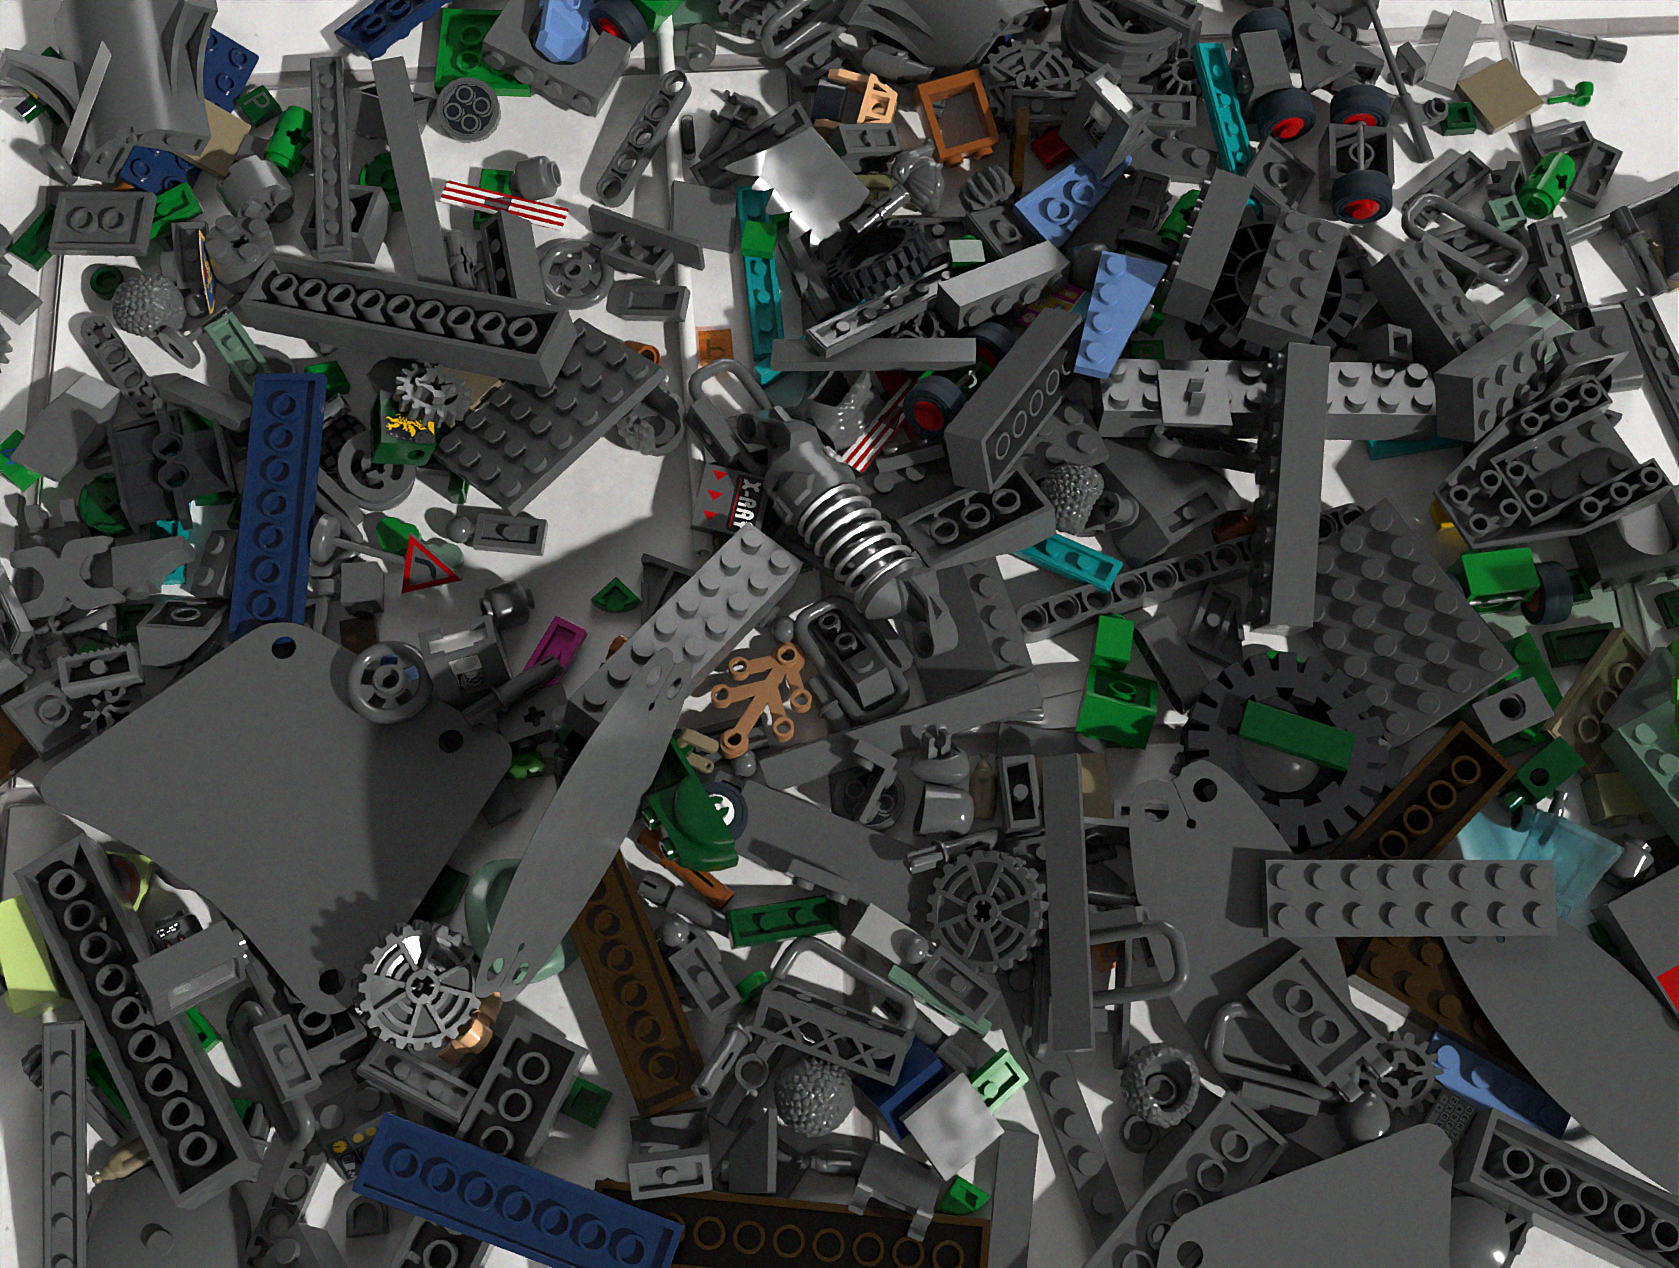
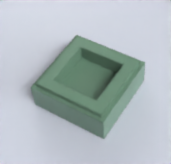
[1482,194,1527,232]

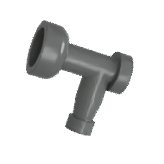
[1510,790,1571,840]

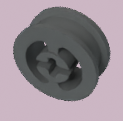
[338,430,416,511]

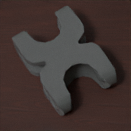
[8,536,126,620]

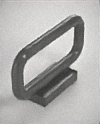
[760,0,851,59]
[1401,193,1529,294]
[685,358,775,477]
[240,467,365,579]
[794,595,914,724]
[1050,906,1190,1007]
[770,936,917,1059]
[232,1001,322,1152]
[1207,1001,1362,1116]

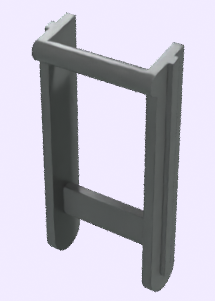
[1031,883,1136,1070]

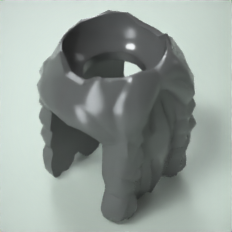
[793,371,884,452]
[616,382,686,457]

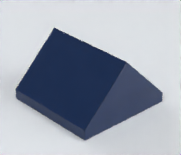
[851,1036,949,1142]

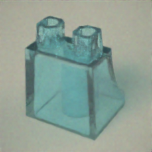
[1516,811,1625,920]

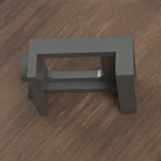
[1534,321,1631,403]
[628,1107,713,1200]

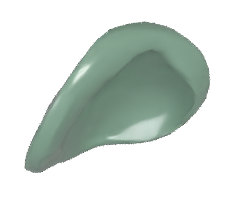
[464,859,579,984]

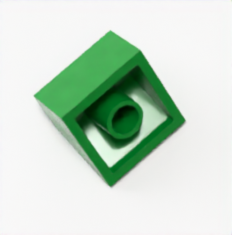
[1075,664,1158,750]

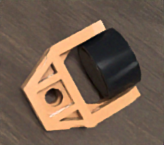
[811,69,898,140]

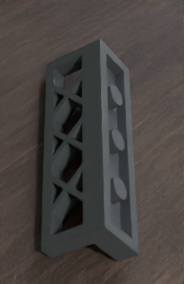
[751,979,915,1086]

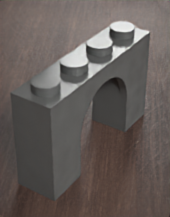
[482,0,632,118]
[1568,484,1679,593]

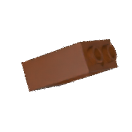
[912,68,1001,169]

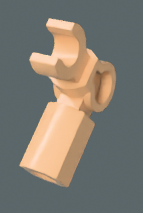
[437,992,504,1064]

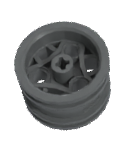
[1060,0,1195,87]

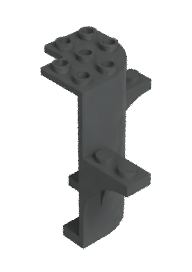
[0,0,218,183]
[839,0,1047,79]

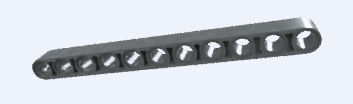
[1016,503,1367,644]

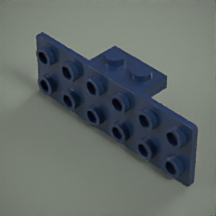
[119,27,259,197]

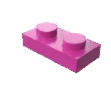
[521,615,588,689]

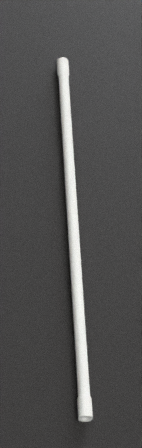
[655,14,714,557]

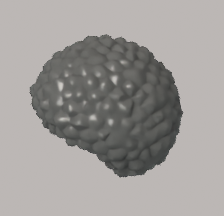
[111,273,186,339]
[1040,463,1104,534]
[1120,1042,1200,1128]
[773,1054,855,1138]

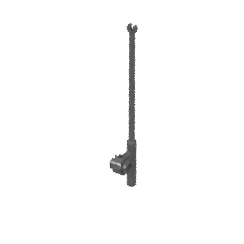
[1364,0,1449,164]

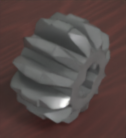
[958,165,1015,213]

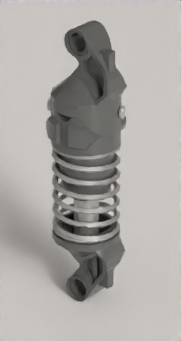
[737,405,958,659]

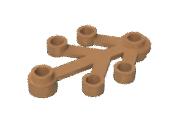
[711,642,812,760]

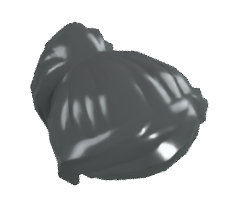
[891,138,944,214]

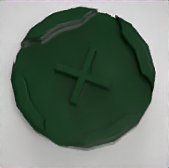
[78,472,146,538]

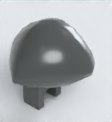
[909,728,970,786]
[1334,1085,1395,1150]

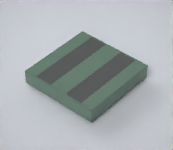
[1487,294,1576,365]

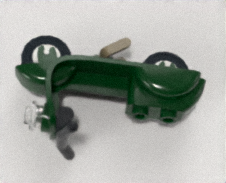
[548,663,748,872]

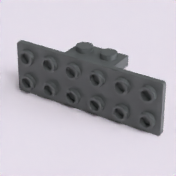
[734,780,950,929]

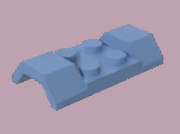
[535,0,595,65]

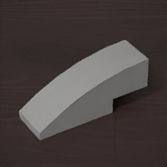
[851,903,938,982]

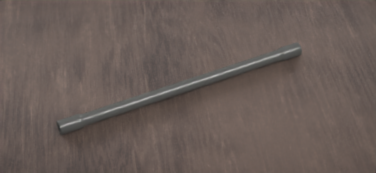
[1470,184,1678,290]

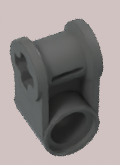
[1075,491,1139,537]

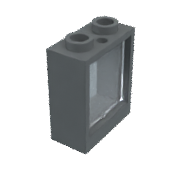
[132,919,249,1025]

